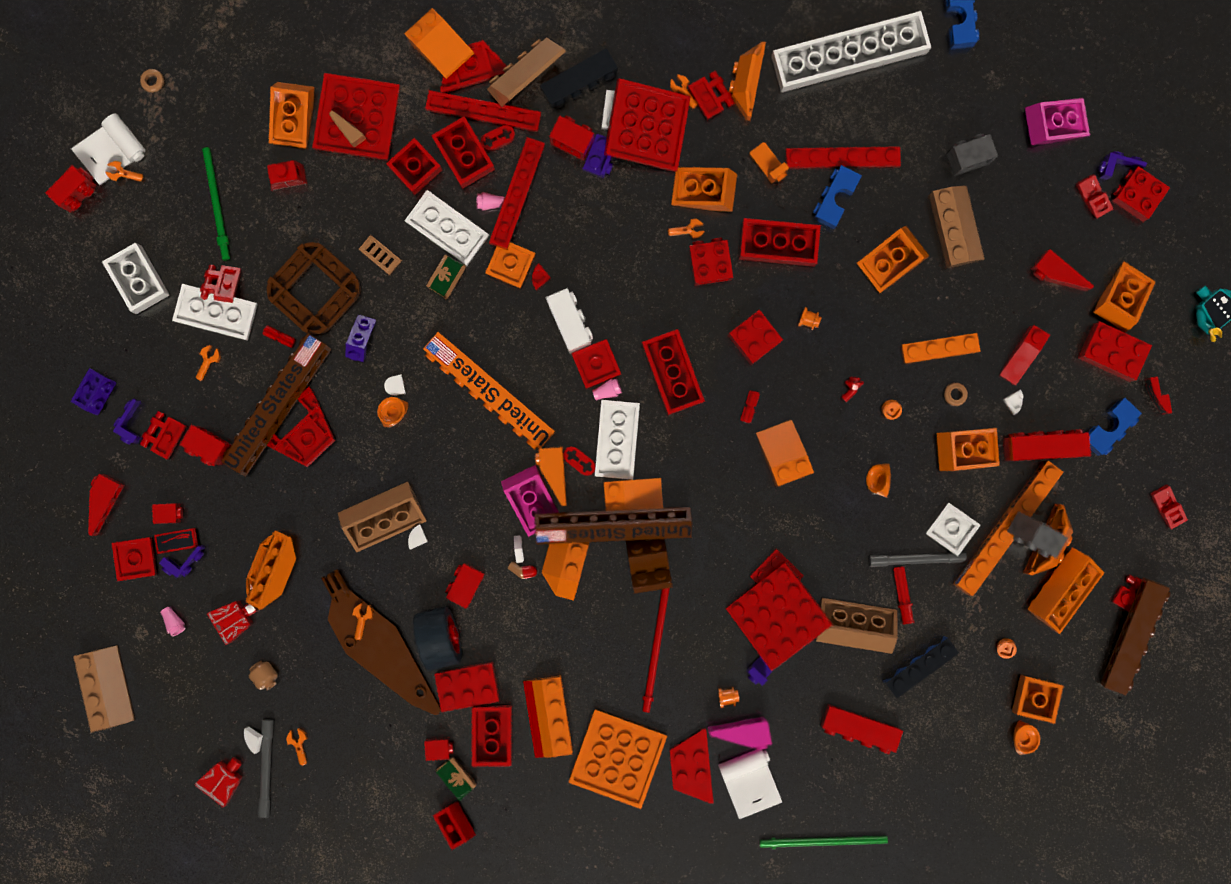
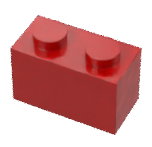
[445,563,485,609]
[433,801,476,850]

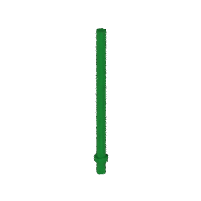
[760,836,888,849]

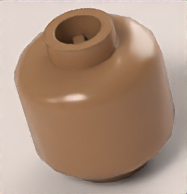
[249,661,278,690]

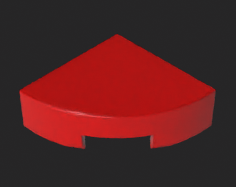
[532,263,551,290]

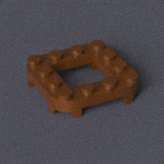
[267,242,361,336]

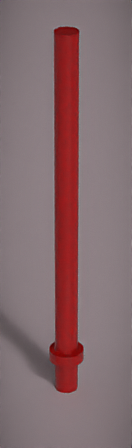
[642,588,670,713]

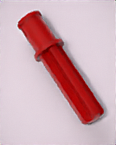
[893,566,914,624]

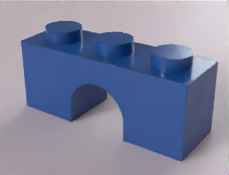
[946,0,979,49]
[813,165,862,229]
[1088,398,1142,456]

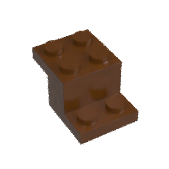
[625,539,673,594]

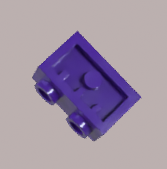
[583,134,613,178]
[71,368,116,415]

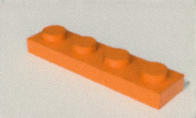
[901,333,981,364]

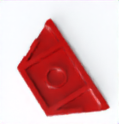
[440,40,507,93]
[669,728,713,804]

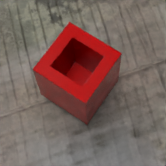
[152,503,183,524]
[424,737,454,761]

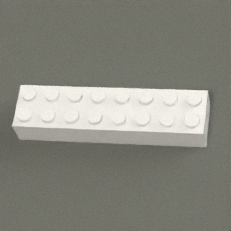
[771,11,931,92]

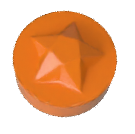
[882,399,902,420]
[996,638,1017,659]

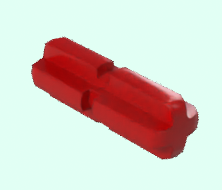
[263,326,295,348]
[741,390,760,423]

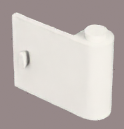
[71,113,145,185]
[718,750,782,819]

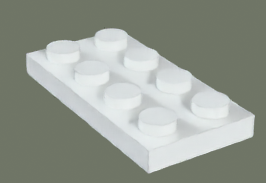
[405,190,489,266]
[172,284,258,341]
[595,400,640,480]

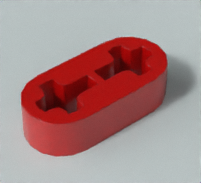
[480,125,515,152]
[563,447,596,476]

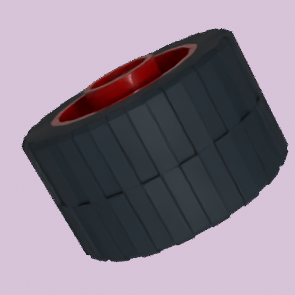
[413,607,462,671]

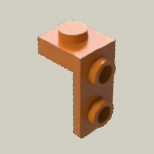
[750,142,789,183]

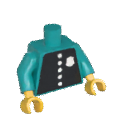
[1195,285,1231,342]

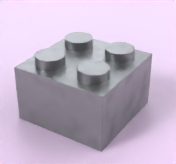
[947,134,998,176]
[1007,511,1068,558]

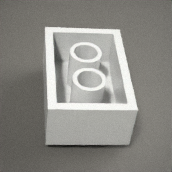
[102,243,169,314]
[546,289,593,354]

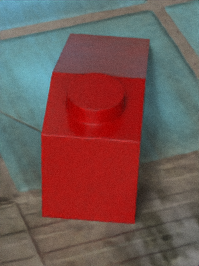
[1031,249,1094,291]
[999,325,1050,385]
[88,474,124,536]

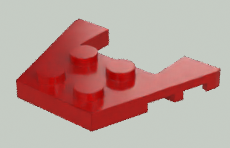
[267,387,335,467]

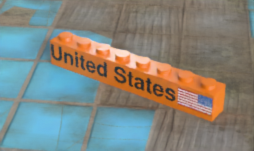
[423,332,555,449]
[953,461,1064,596]

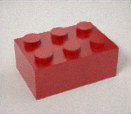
[431,116,495,189]
[1078,321,1152,382]
[435,661,500,712]
[472,705,512,766]

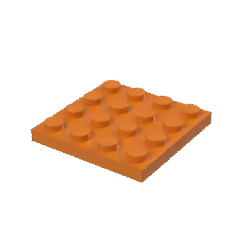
[568,709,667,809]

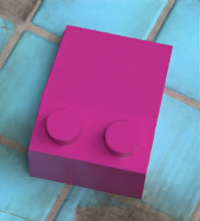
[1025,98,1090,145]
[501,465,559,537]
[708,717,772,750]

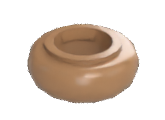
[140,69,164,93]
[944,383,968,406]

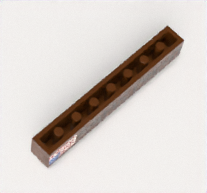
[221,333,331,477]
[535,507,692,544]

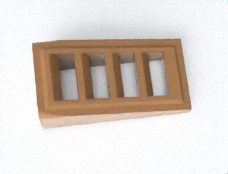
[329,111,366,147]
[359,235,402,275]

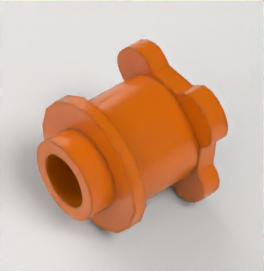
[798,307,822,330]
[718,687,739,708]

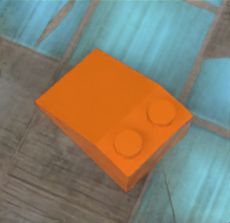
[404,8,474,79]
[269,82,314,148]
[671,167,737,211]
[857,226,929,293]
[1094,261,1155,333]
[756,420,814,487]
[937,428,1000,471]
[535,447,567,506]
[604,478,663,511]

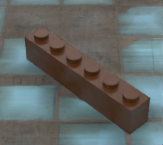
[1100,577,1170,695]

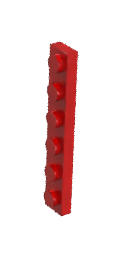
[425,90,541,132]
[489,137,545,250]
[786,147,901,169]

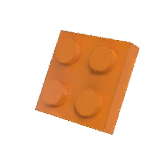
[485,242,536,289]

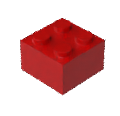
[549,116,594,161]
[386,138,442,196]
[728,310,783,365]
[180,425,232,466]

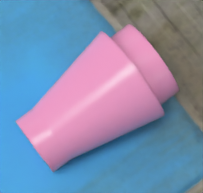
[476,192,504,211]
[592,378,622,401]
[160,606,185,637]

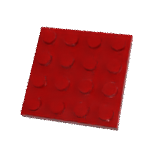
[312,73,400,161]
[604,78,691,172]
[726,562,833,671]

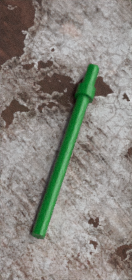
[202,147,230,261]

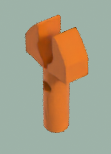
[670,75,697,108]
[105,161,143,181]
[668,219,704,239]
[196,345,221,381]
[352,603,374,640]
[286,728,308,766]

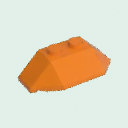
[729,41,766,121]
[1023,504,1073,575]
[246,530,296,610]
[542,542,589,601]

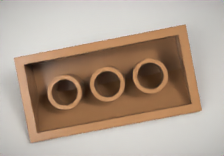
[487,37,566,107]
[929,186,984,268]
[338,482,426,553]
[816,598,898,654]
[73,645,135,732]

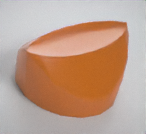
[377,397,409,427]
[866,464,891,498]
[1013,720,1040,755]

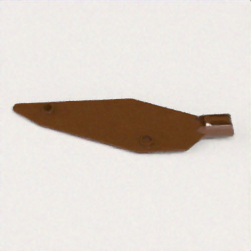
[321,569,441,715]

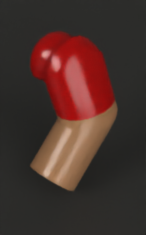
[508,561,537,579]

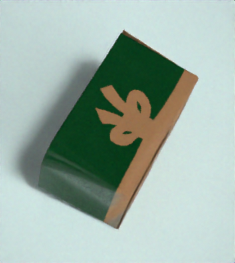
[426,255,466,300]
[435,756,477,801]

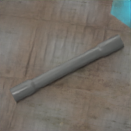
[869,551,967,567]
[258,719,274,818]

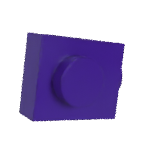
[1099,151,1147,180]
[345,315,376,362]
[113,398,141,445]
[159,545,205,578]
[747,656,772,686]

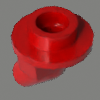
[842,377,864,402]

